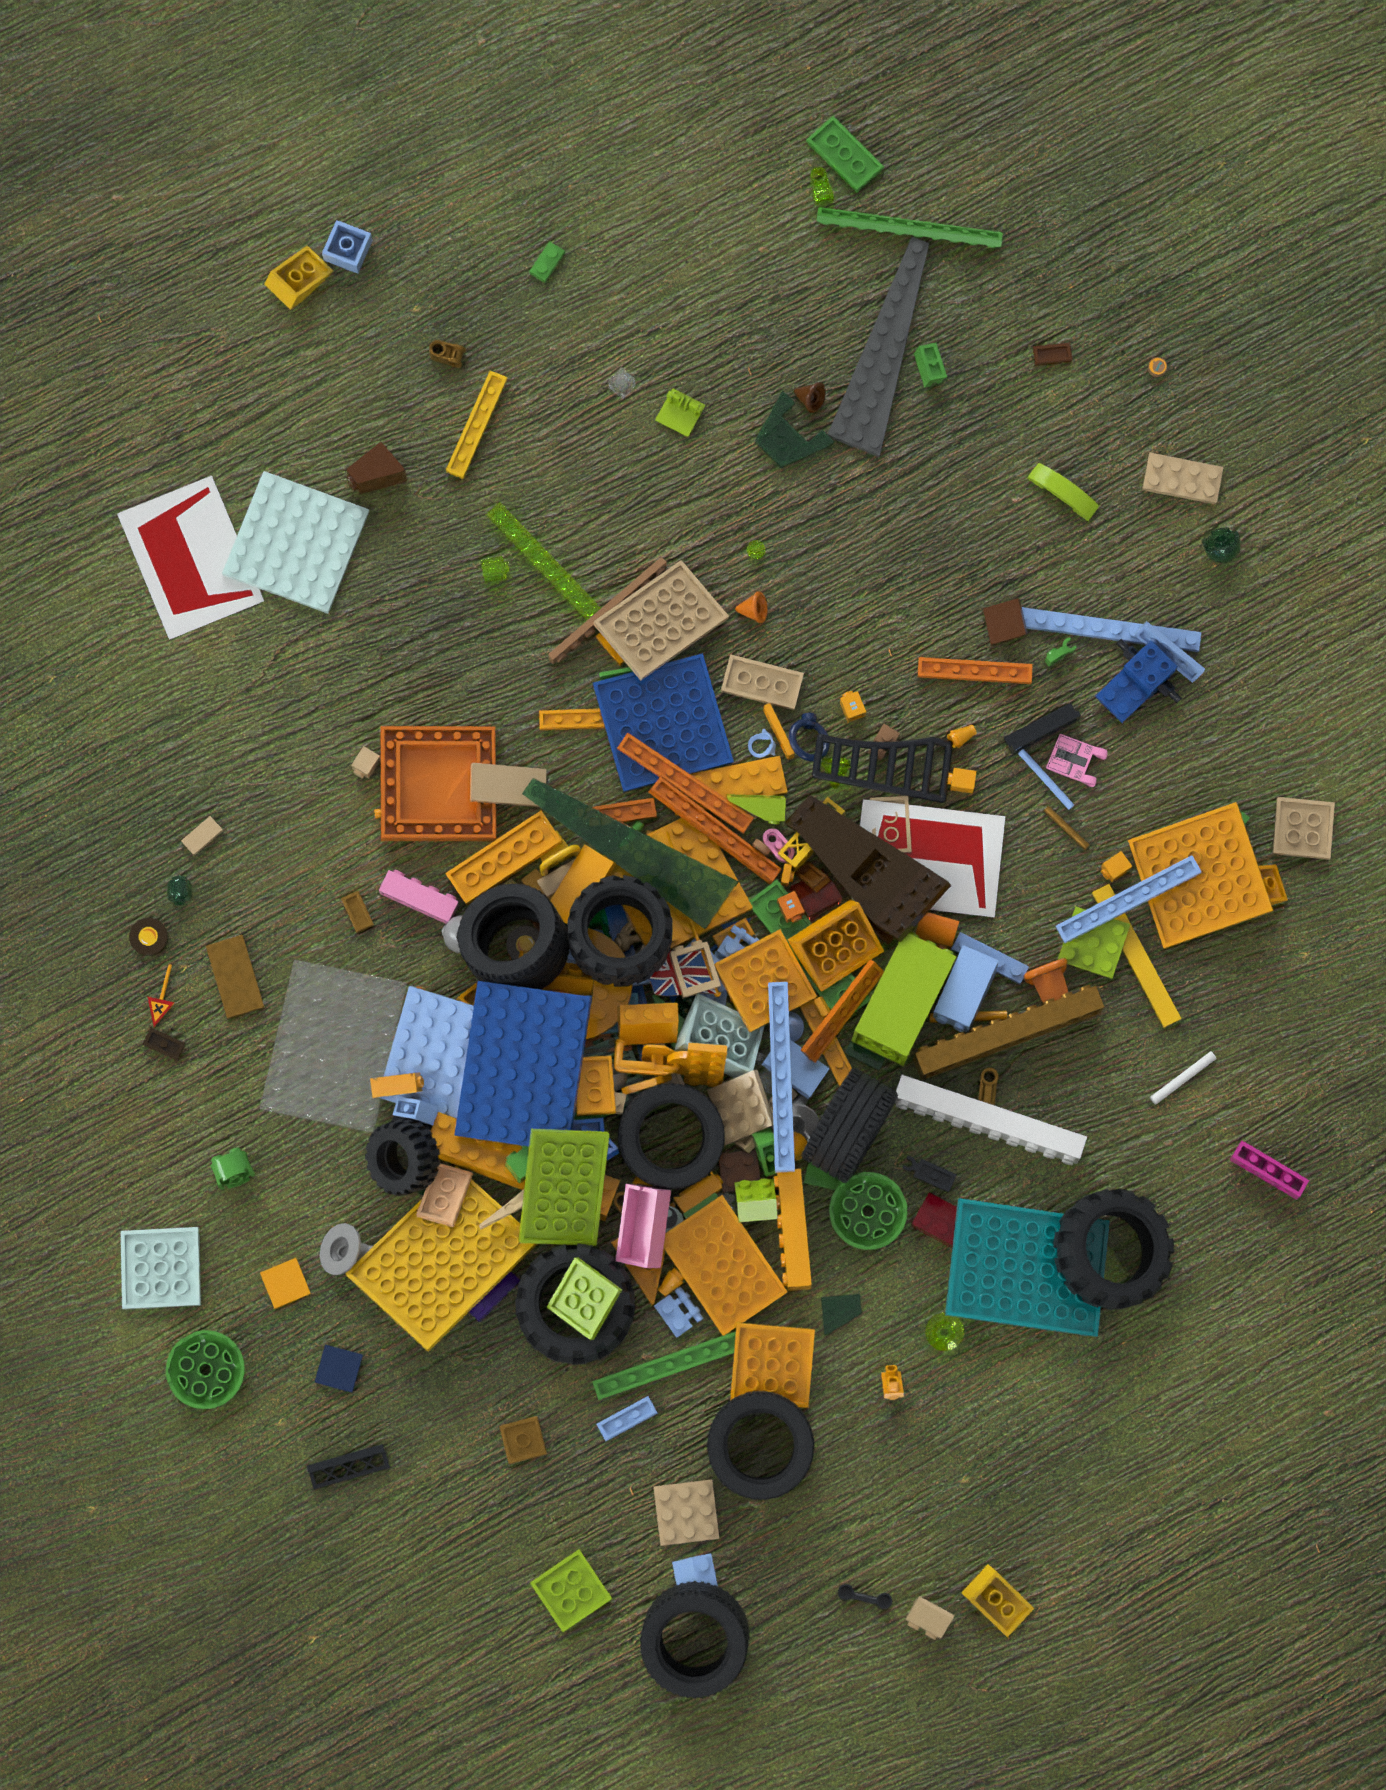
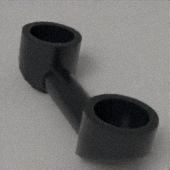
[838,1584,893,1610]

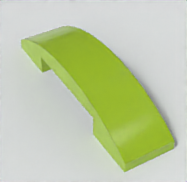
[1027,463,1099,521]

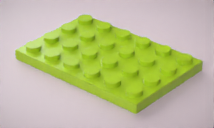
[519,1129,609,1246]

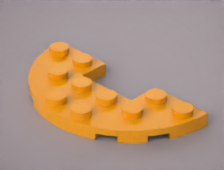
[576,928,632,1040]

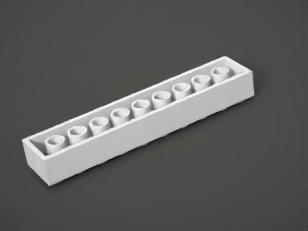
[895,1075,1087,1165]

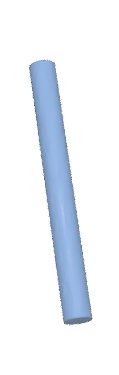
[1018,749,1074,810]

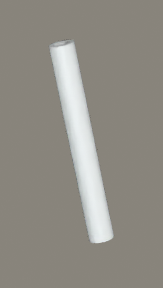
[1150,1051,1216,1105]

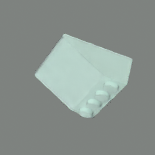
[675,994,765,1078]

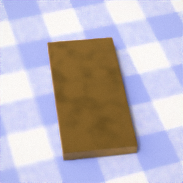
[206,935,265,1019]

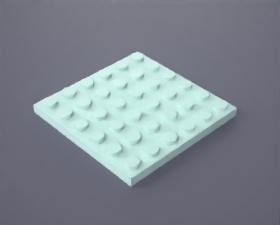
[222,471,369,614]

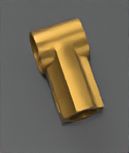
[978,1068,998,1106]

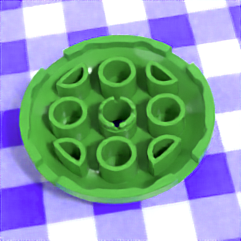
[829,1172,907,1250]
[166,1330,245,1409]

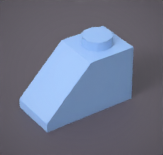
[393,1096,438,1125]

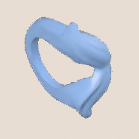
[748,729,776,758]

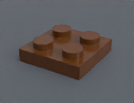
[719,1149,761,1194]

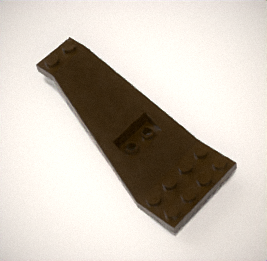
[785,795,951,942]

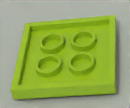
[1058,906,1130,979]
[547,1257,622,1340]
[530,1550,612,1633]

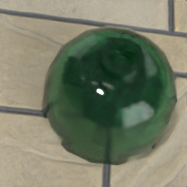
[1202,527,1241,563]

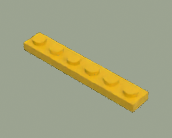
[446,371,507,479]

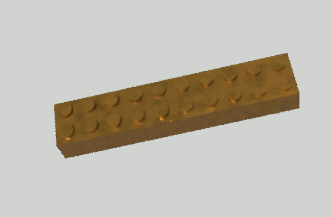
[913,985,1104,1080]

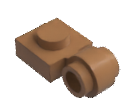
[868,724,900,761]

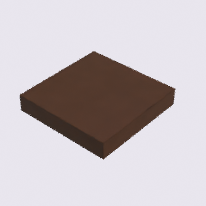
[983,598,1028,645]

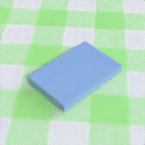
[761,1039,829,1099]

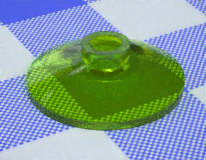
[925,1312,964,1351]

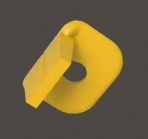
[540,830,581,876]

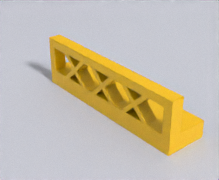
[778,797,846,871]

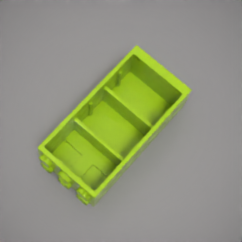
[851,932,957,1066]

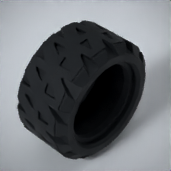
[568,875,673,987]

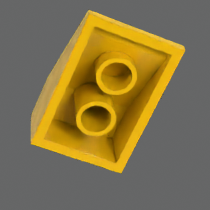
[265,245,333,310]
[961,1564,1034,1637]

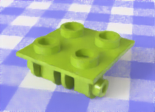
[655,388,706,437]

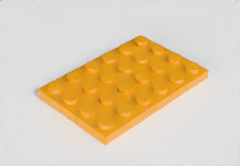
[663,1195,787,1336]

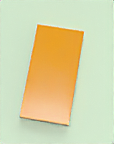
[550,844,616,924]

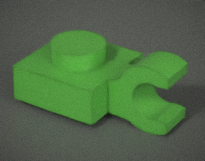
[1045,637,1077,667]

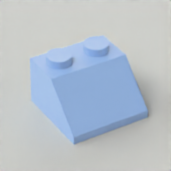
[672,1553,718,1587]

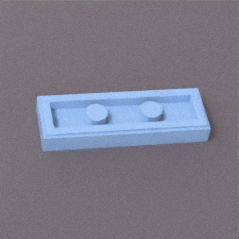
[597,1396,658,1441]

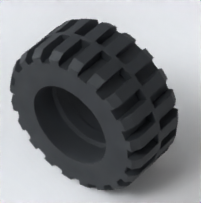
[365,1118,440,1196]

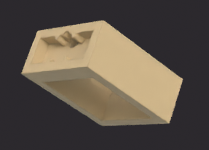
[669,940,721,999]

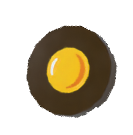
[129,918,168,956]
[506,926,539,960]

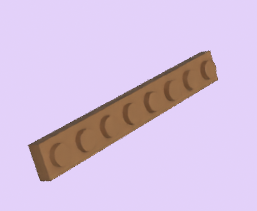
[548,557,666,665]

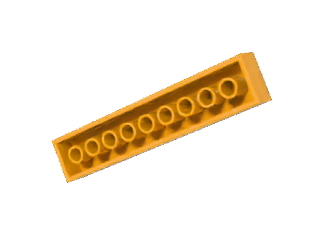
[431,1112,620,1221]

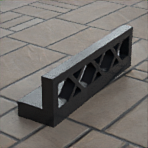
[1004,703,1081,755]
[306,1444,390,1490]

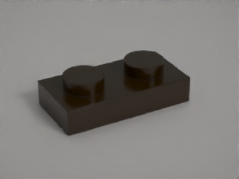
[142,1027,186,1061]

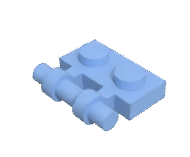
[716,925,759,958]
[654,1287,703,1338]

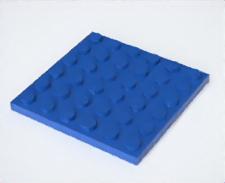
[593,653,734,793]

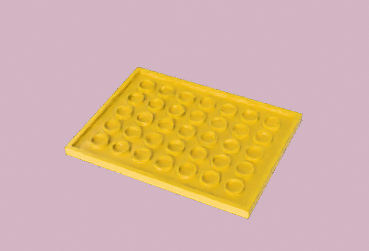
[345,1165,537,1352]

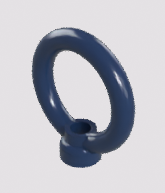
[789,713,830,762]

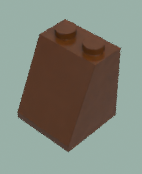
[346,442,407,494]

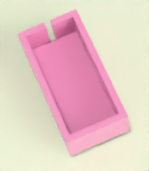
[616,1184,671,1268]

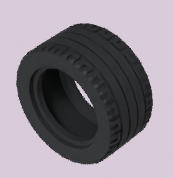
[457,883,570,990]
[802,1068,898,1183]
[618,1083,725,1189]
[707,1391,814,1500]
[640,1581,749,1699]

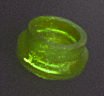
[747,540,765,559]

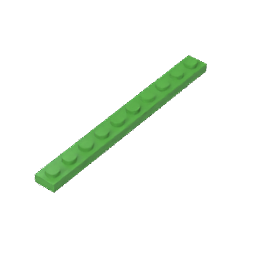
[816,207,1003,248]

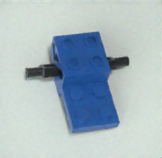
[1095,638,1182,723]

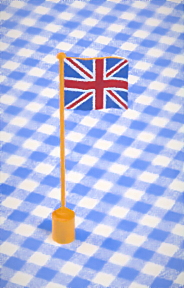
[639,831,721,997]

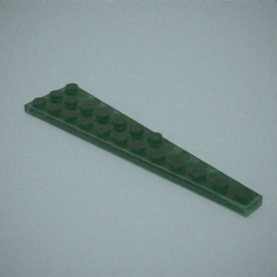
[522,778,739,929]

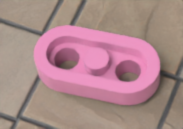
[763,829,795,863]

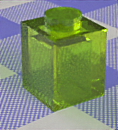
[480,556,510,583]

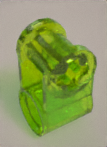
[810,166,834,205]

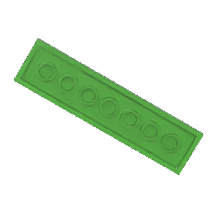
[749,880,871,1015]

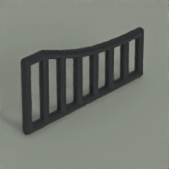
[812,734,953,803]

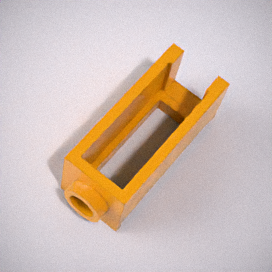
[370,1072,424,1098]
[673,1172,723,1214]

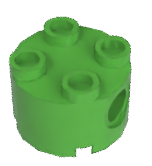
[210,1147,255,1189]

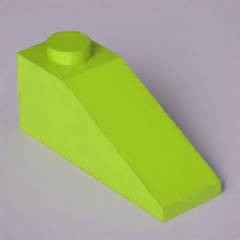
[727,794,786,824]

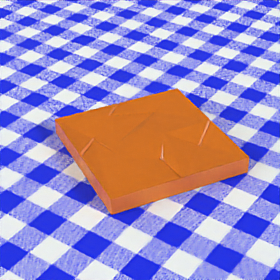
[380,726,496,841]

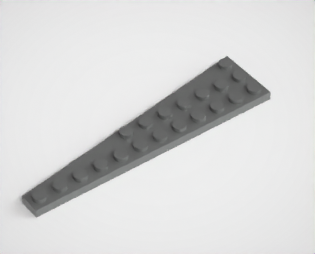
[827,237,929,457]

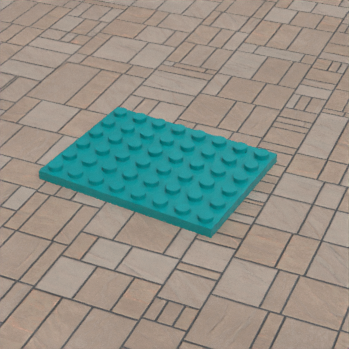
[945,1198,1110,1337]

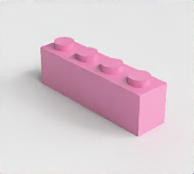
[379,870,459,924]

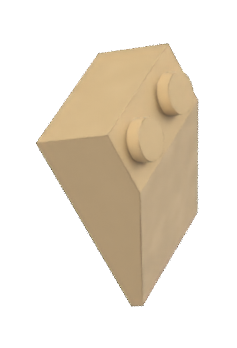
[905,1596,955,1640]

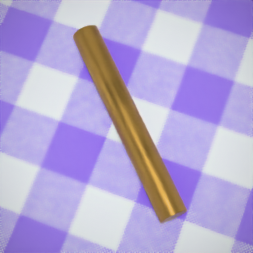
[1044,805,1090,850]

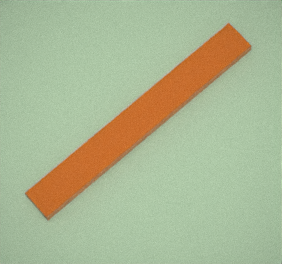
[617,733,755,834]
[649,776,782,885]

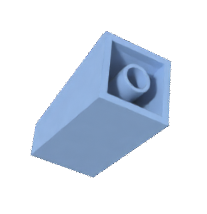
[933,945,998,1033]

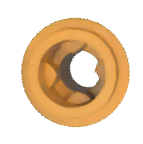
[947,725,977,748]
[658,1268,684,1297]

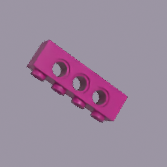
[1230,1141,1309,1200]

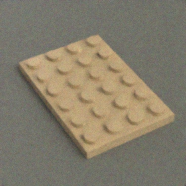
[593,560,729,680]

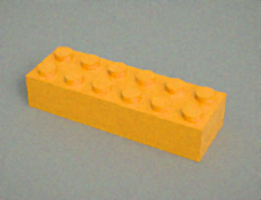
[773,1169,812,1291]

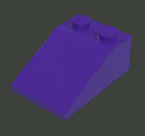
[469,1271,520,1323]

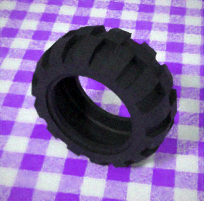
[1053,1189,1175,1310]
[515,1243,635,1365]

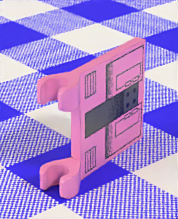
[1046,734,1107,787]

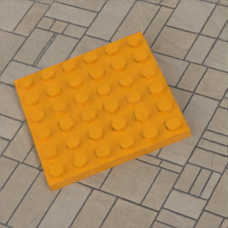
[1128,802,1274,949]
[604,818,753,950]

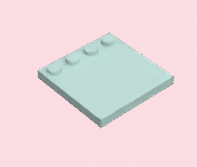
[121,1227,201,1310]

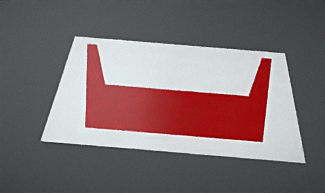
[117,476,264,640]
[852,799,1005,917]

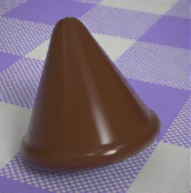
[793,382,826,413]

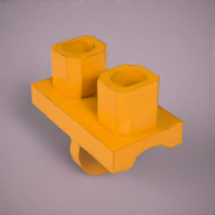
[881,1365,904,1400]

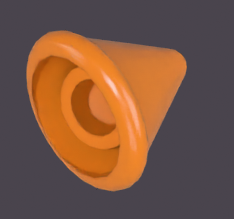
[735,591,768,623]

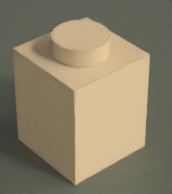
[351,746,380,779]

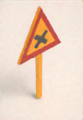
[147,964,174,1027]

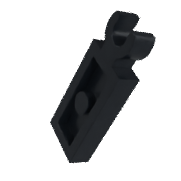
[902,1156,957,1193]

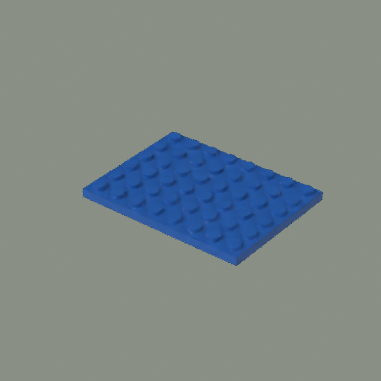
[454,981,592,1146]

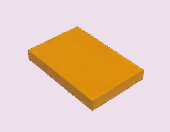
[576,1055,616,1116]

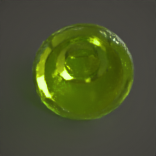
[821,757,851,789]

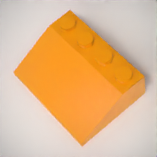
[788,899,884,992]

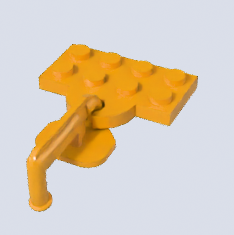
[614,1039,727,1087]

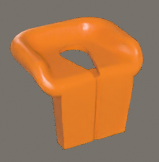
[1023,958,1068,1004]

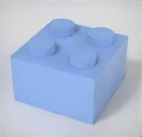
[322,220,372,274]

